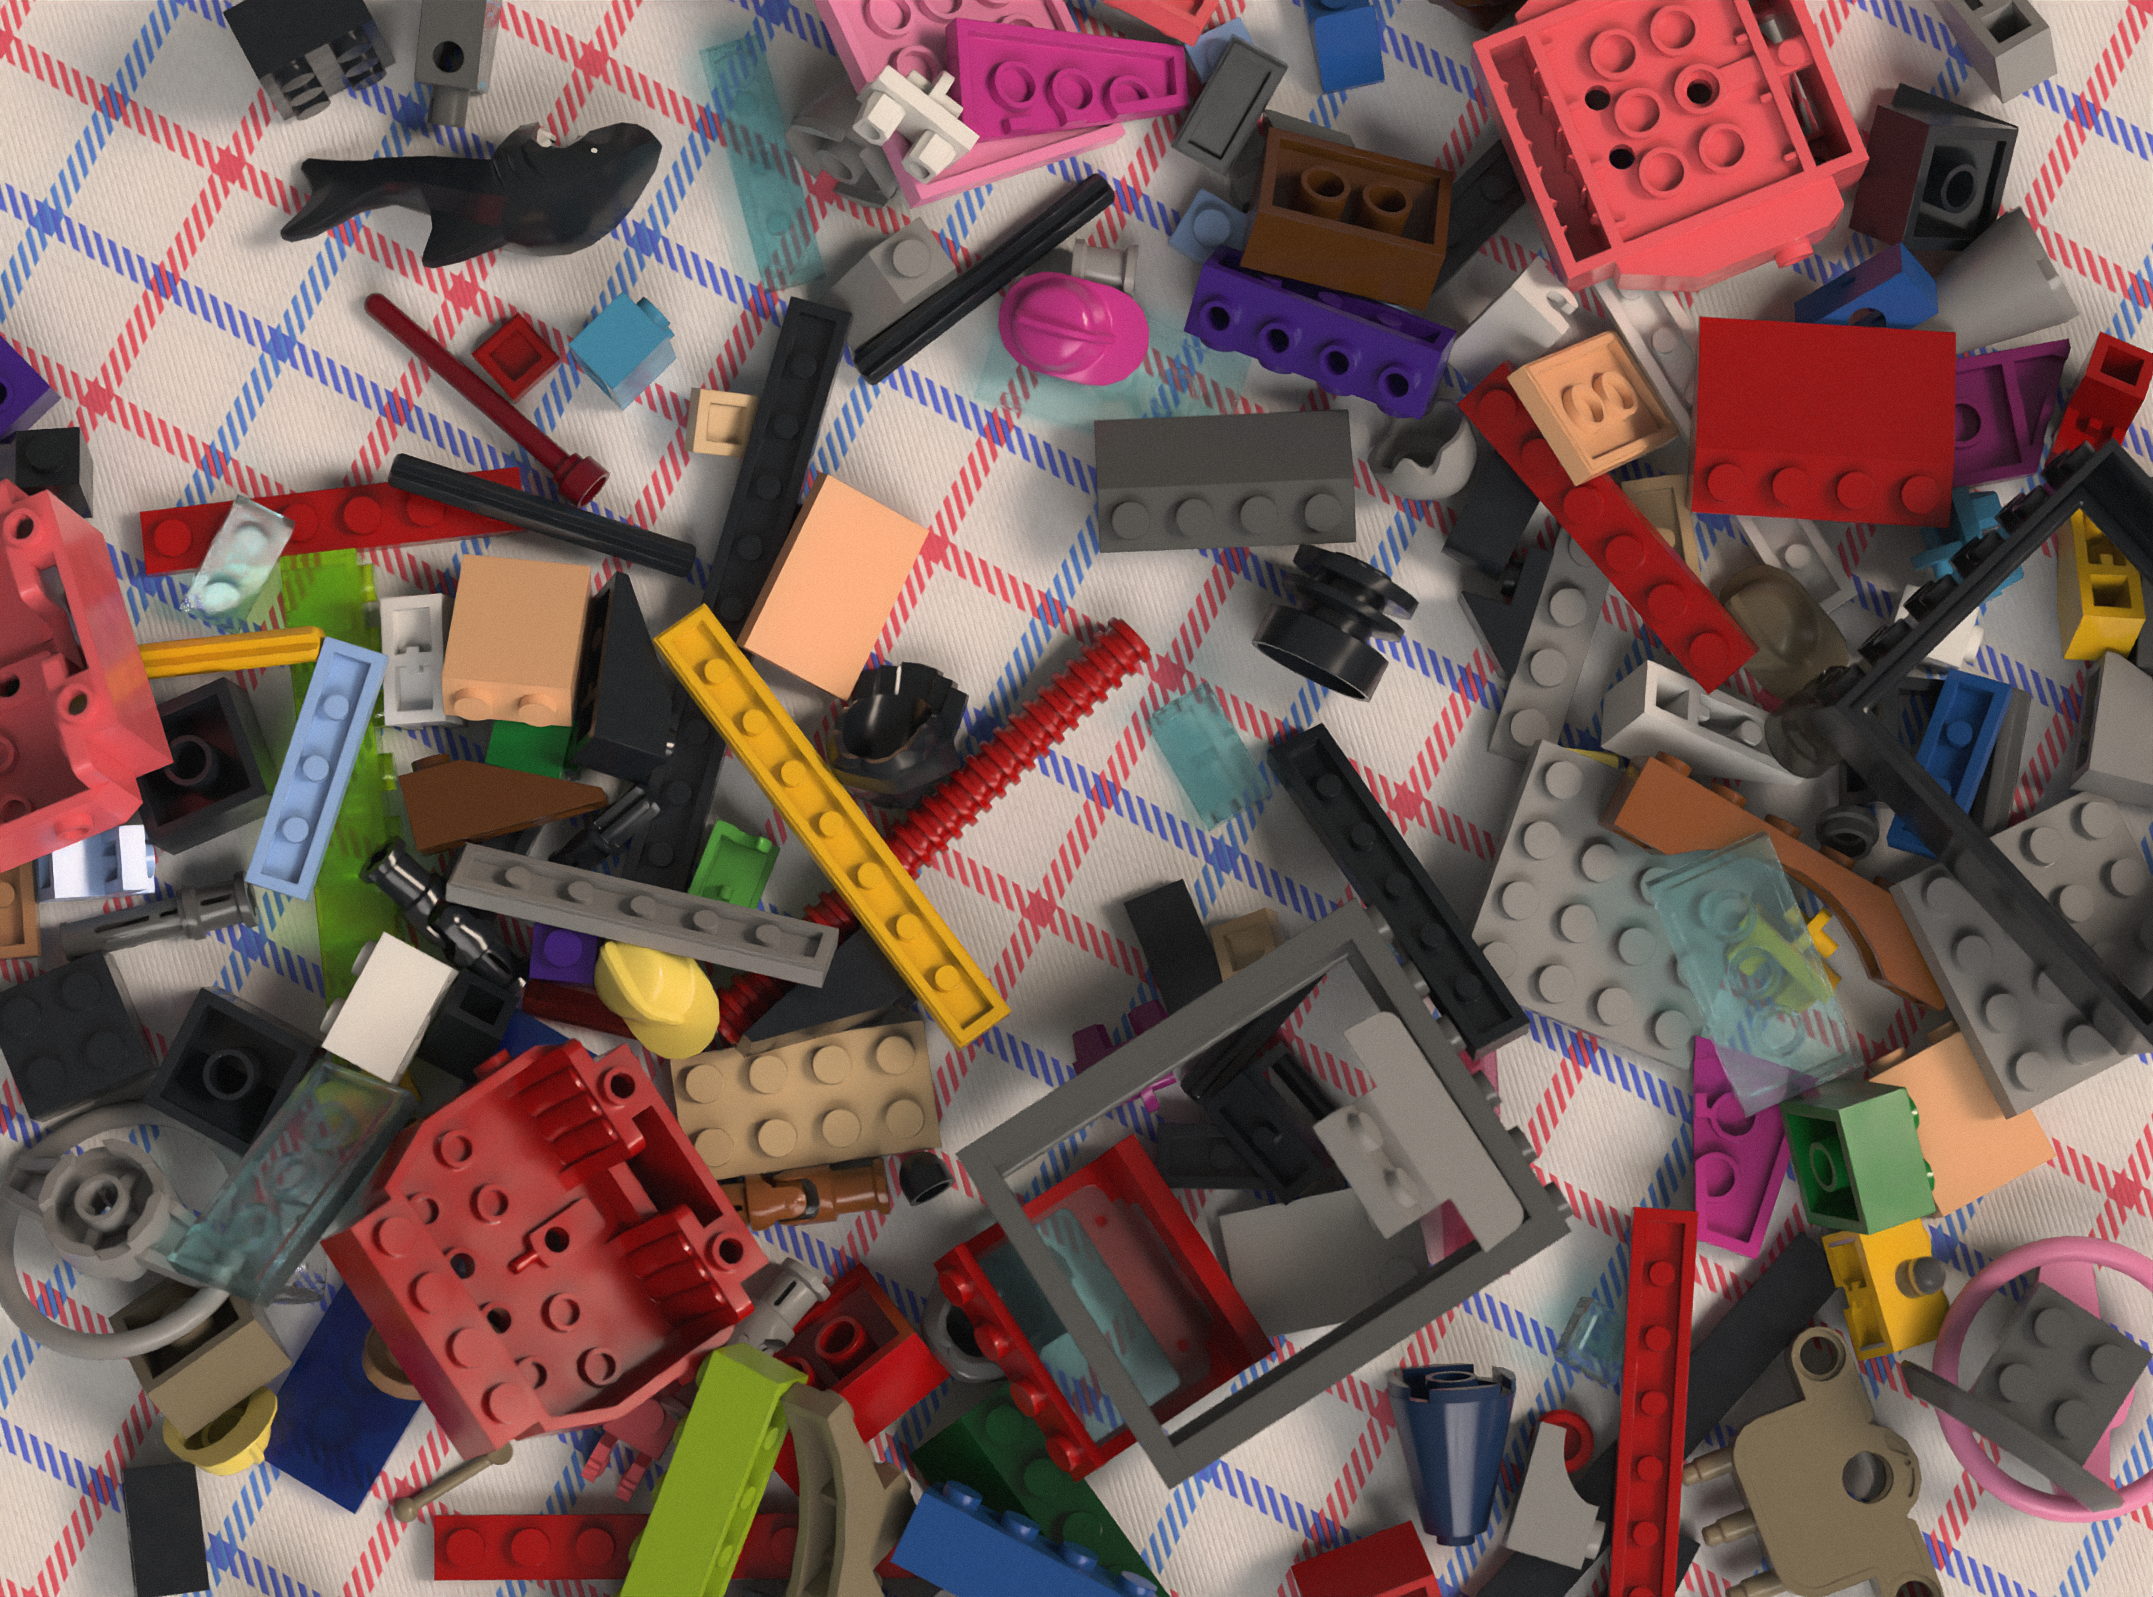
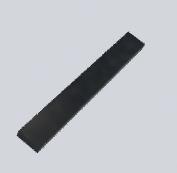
[1474,1231,1838,1597]

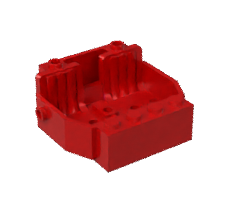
[319,1038,769,1461]

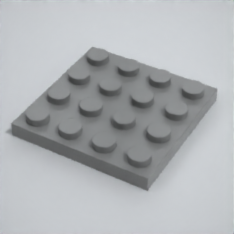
[1467,739,1762,1071]
[1888,791,2153,1120]

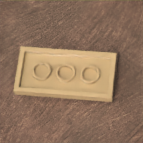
[670,1020,942,1181]

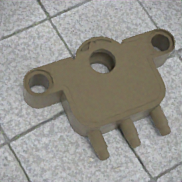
[1682,1326,1944,1597]

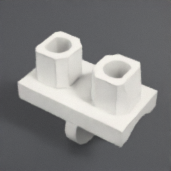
[852,65,980,184]

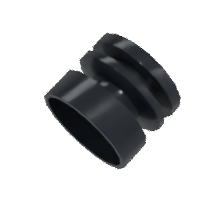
[1251,544,1419,702]

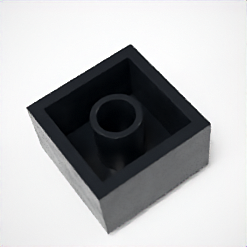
[136,677,279,855]
[0,949,160,1122]

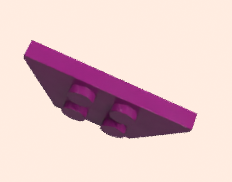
[1952,338,2071,489]

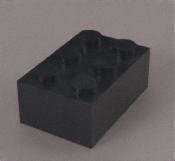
[223,0,396,121]

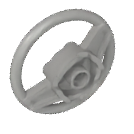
[0,1099,261,1360]

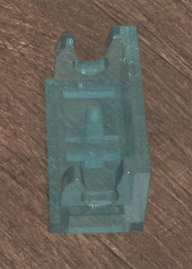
[1145,681,1271,832]

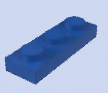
[1886,668,2013,862]

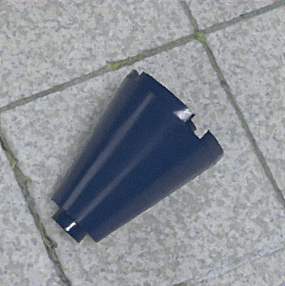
[1387,1363,1517,1547]

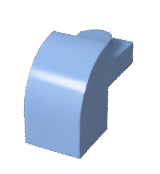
[35,825,155,903]

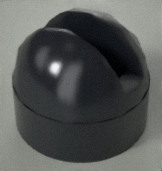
[899,1151,955,1206]

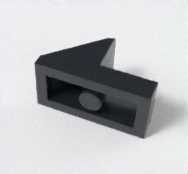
[1458,545,1554,681]

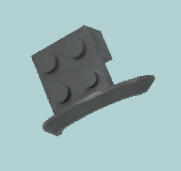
[1900,1282,2153,1513]

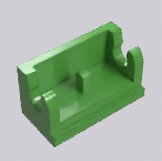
[687,819,781,909]

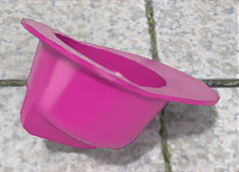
[998,271,1149,386]

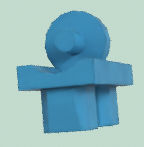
[1910,485,2024,607]

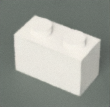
[320,932,459,1086]

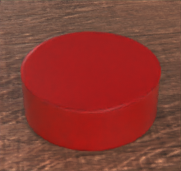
[1528,1409,1594,1474]

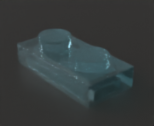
[180,494,295,634]

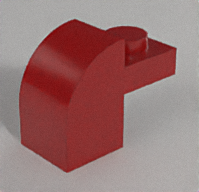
[2044,331,2153,467]

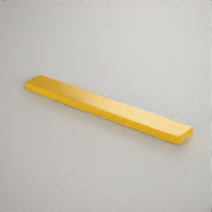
[652,603,1012,1052]

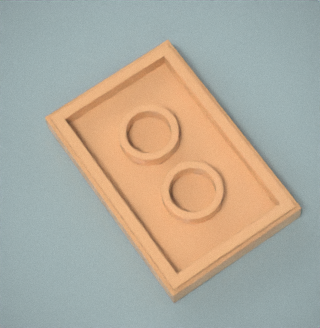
[1506,328,1681,486]
[736,473,929,702]

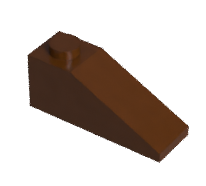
[398,754,610,857]

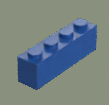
[891,1480,1159,1597]

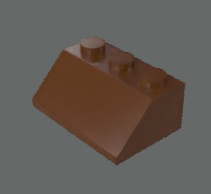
[1240,126,1453,311]

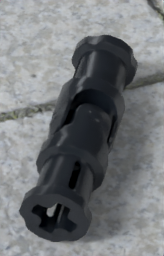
[358,835,531,995]

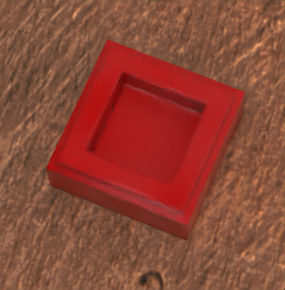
[471,312,562,404]

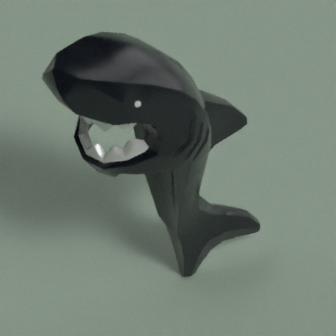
[280,122,662,269]

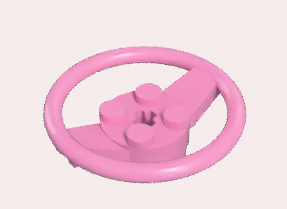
[1932,1236,2153,1523]

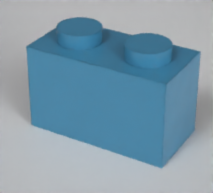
[568,291,677,411]

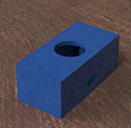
[1794,241,1939,329]

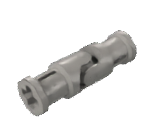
[660,1257,831,1424]

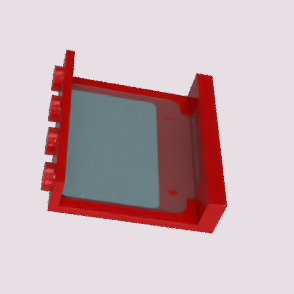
[933,1133,1276,1483]

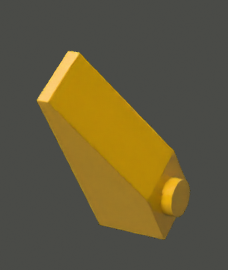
[2057,508,2146,661]

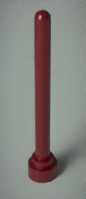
[364,293,610,509]

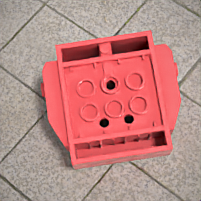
[1470,0,1870,293]
[0,478,174,873]

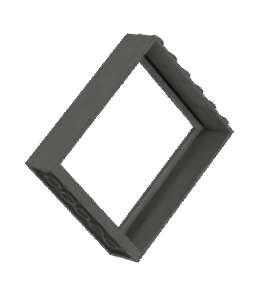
[955,897,1574,1491]

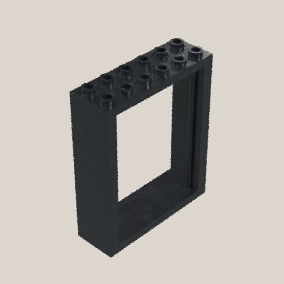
[1804,437,2153,1055]

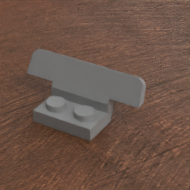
[1312,1012,1523,1253]

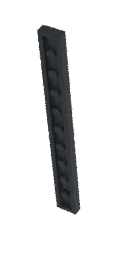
[621,296,854,893]

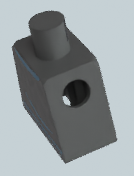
[414,0,502,128]

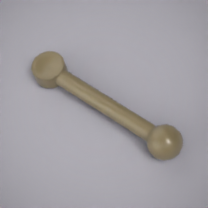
[393,1442,513,1523]

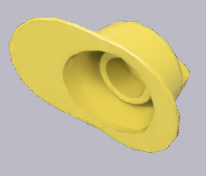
[594,938,720,1059]
[162,1386,277,1476]

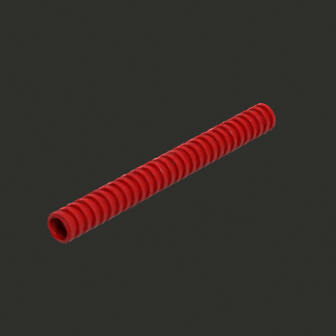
[715,617,1152,1045]

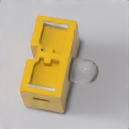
[1821,1217,1950,1361]

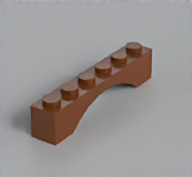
[1597,751,1946,1011]

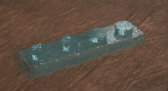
[699,34,826,294]

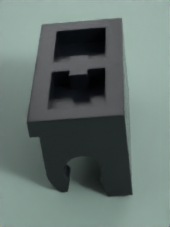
[120,1461,210,1597]

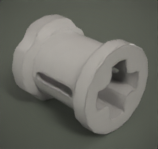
[1071,238,1138,299]

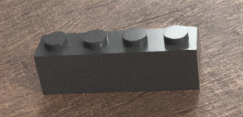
[1094,409,1356,553]

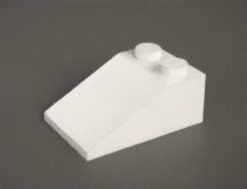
[1219,1188,1430,1338]

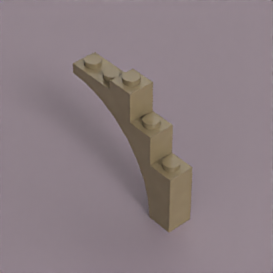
[780,1381,917,1597]

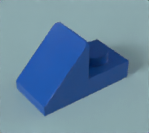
[1302,0,1385,95]

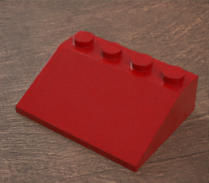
[1685,316,1956,528]

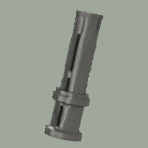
[59,870,260,962]

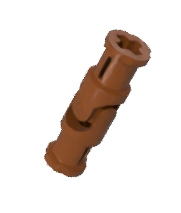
[719,1158,891,1232]

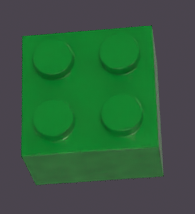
[1778,1078,1936,1235]

